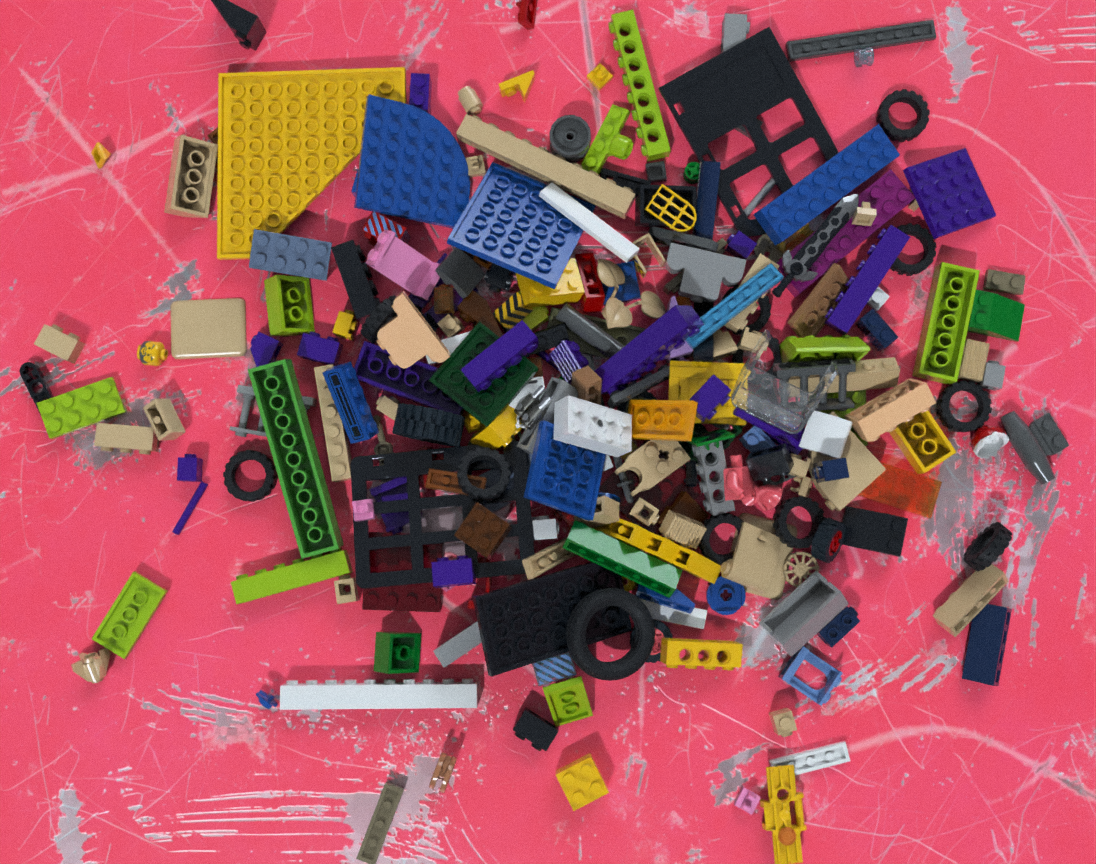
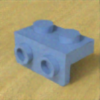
[739,426,777,453]

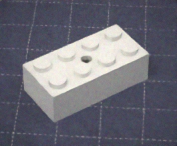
[553,395,632,457]

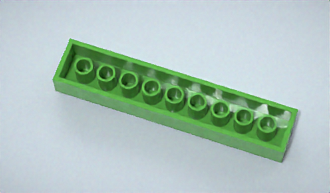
[248,359,344,559]

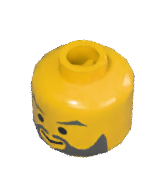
[137,341,168,366]

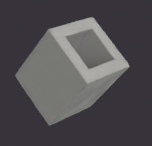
[977,360,1006,391]

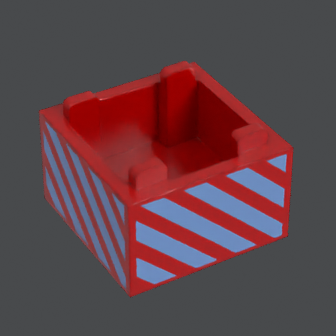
[362,212,411,246]

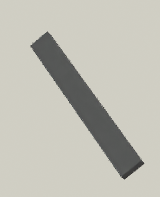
[786,20,936,62]

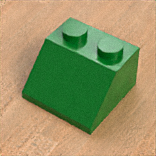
[374,631,421,674]

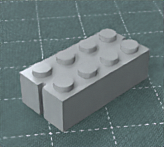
[759,571,849,657]

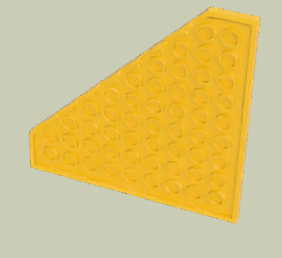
[217,67,406,260]

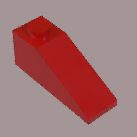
[575,253,605,312]

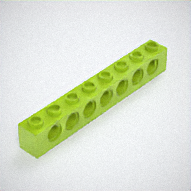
[608,9,671,162]

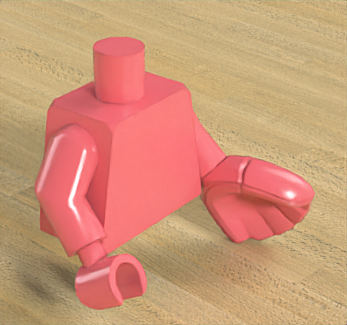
[723,455,783,511]

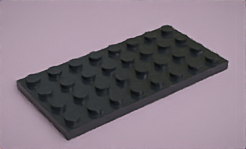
[472,562,632,677]

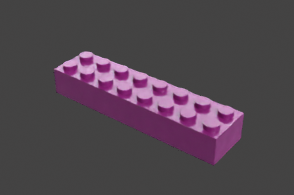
[776,169,915,298]

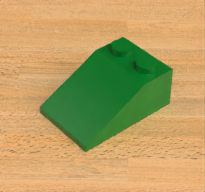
[967,290,1025,342]

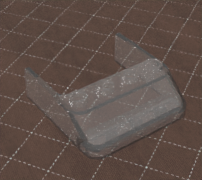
[731,329,839,434]

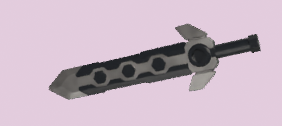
[772,194,859,297]

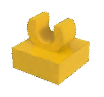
[587,63,613,91]

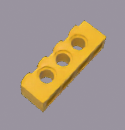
[660,638,743,671]

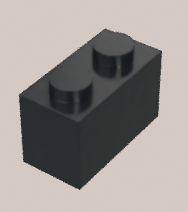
[745,443,794,481]
[513,707,559,751]

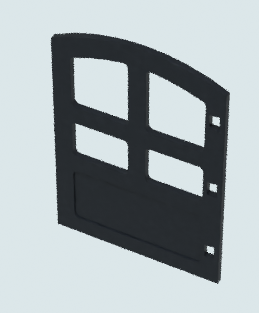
[659,27,839,237]

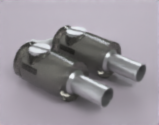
[514,385,553,430]

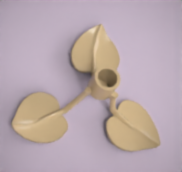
[597,259,666,329]

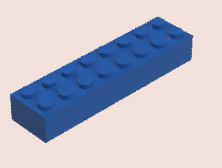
[754,124,900,245]

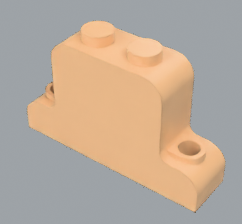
[377,291,451,368]

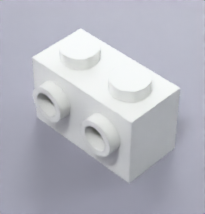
[532,515,559,540]

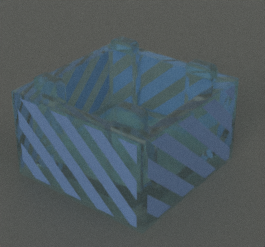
[532,652,577,687]

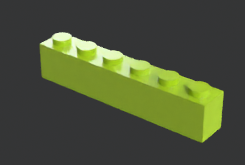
[231,547,353,605]

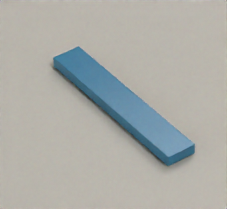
[685,263,784,349]

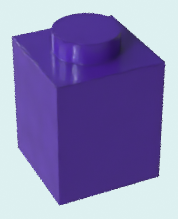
[725,231,757,260]
[177,454,203,482]

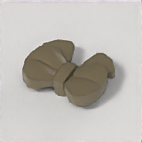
[754,234,786,263]

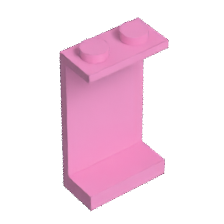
[366,230,440,301]

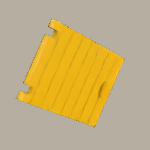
[668,360,748,425]

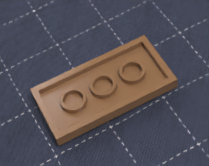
[788,263,849,338]

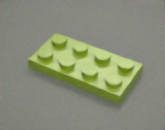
[37,377,126,440]
[92,571,168,659]

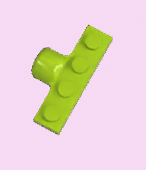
[581,104,633,174]

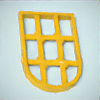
[645,184,697,232]

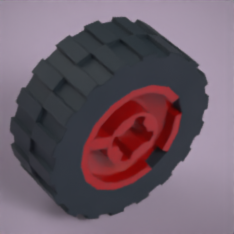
[811,517,846,563]

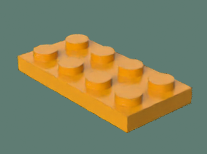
[628,400,698,442]

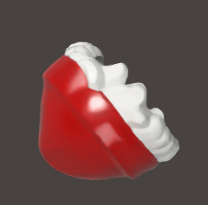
[971,425,1009,459]

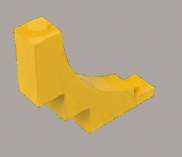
[593,518,721,584]

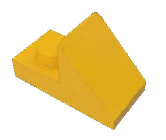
[498,70,535,103]

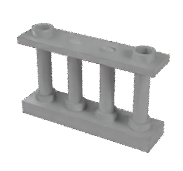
[229,385,317,437]

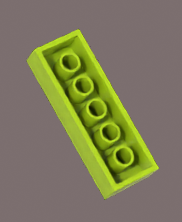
[912,262,980,385]

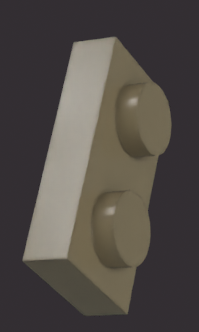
[983,269,1026,295]

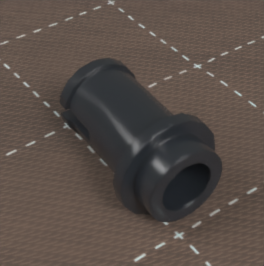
[684,461,699,487]

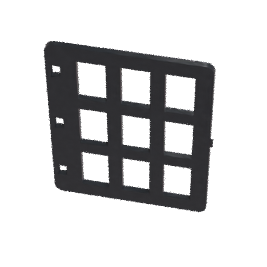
[351,441,535,589]

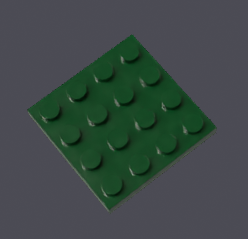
[429,322,539,427]

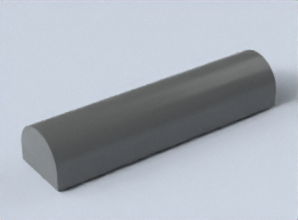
[556,303,625,359]

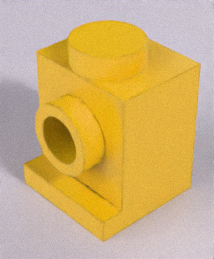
[332,310,358,341]

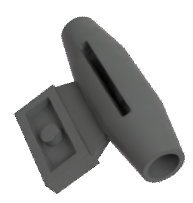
[1000,411,1069,485]

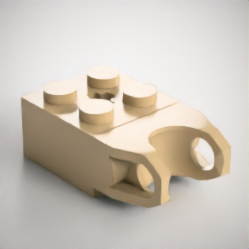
[614,440,691,496]

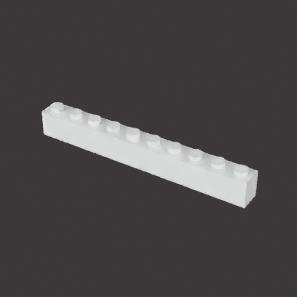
[280,678,478,710]

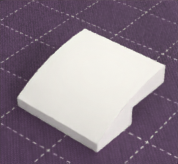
[799,410,853,459]

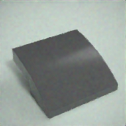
[435,248,485,298]

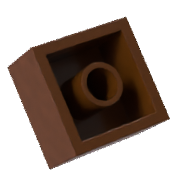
[454,502,512,560]

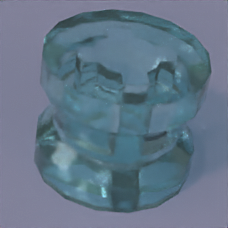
[854,47,874,68]

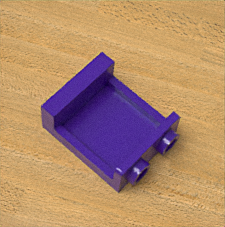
[369,477,424,535]

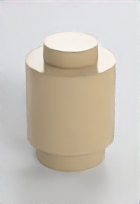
[457,86,483,115]

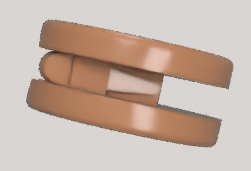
[429,752,457,793]

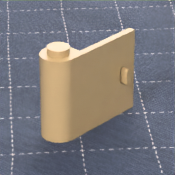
[720,522,781,594]

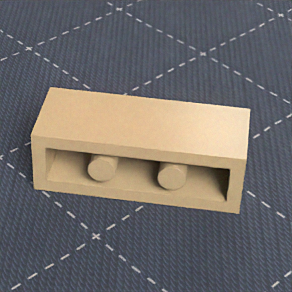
[94,423,159,455]

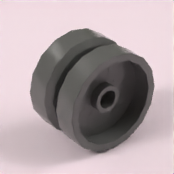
[549,115,591,163]

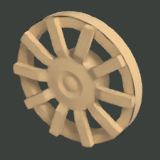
[782,551,819,587]

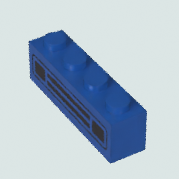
[322,361,379,444]

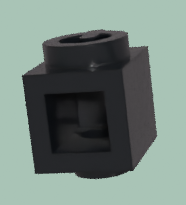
[484,263,515,294]

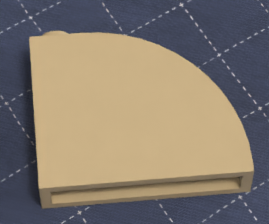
[807,411,886,511]

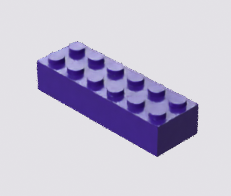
[594,305,704,395]
[354,341,464,416]

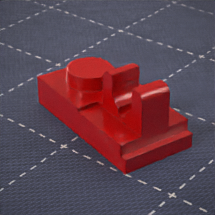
[516,0,538,30]

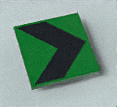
[687,429,735,450]

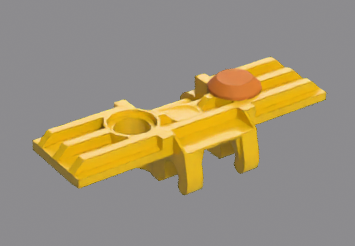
[760,765,807,864]

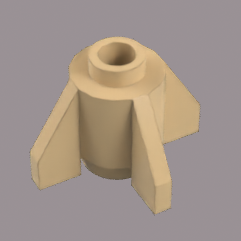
[71,648,110,683]

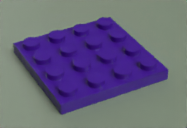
[903,148,996,239]

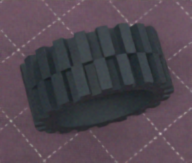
[392,404,465,447]

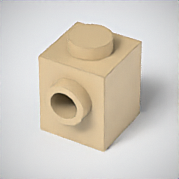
[769,708,797,737]

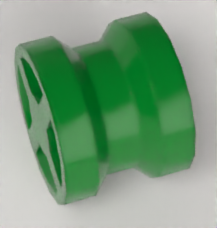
[683,162,699,184]

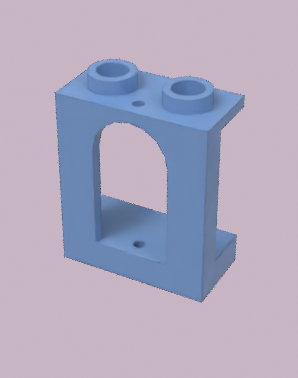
[778,646,843,706]

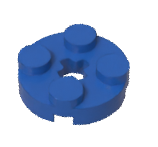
[706,576,746,615]

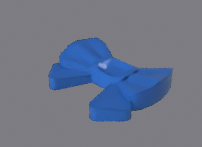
[255,690,278,709]

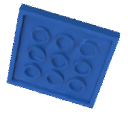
[524,420,606,521]

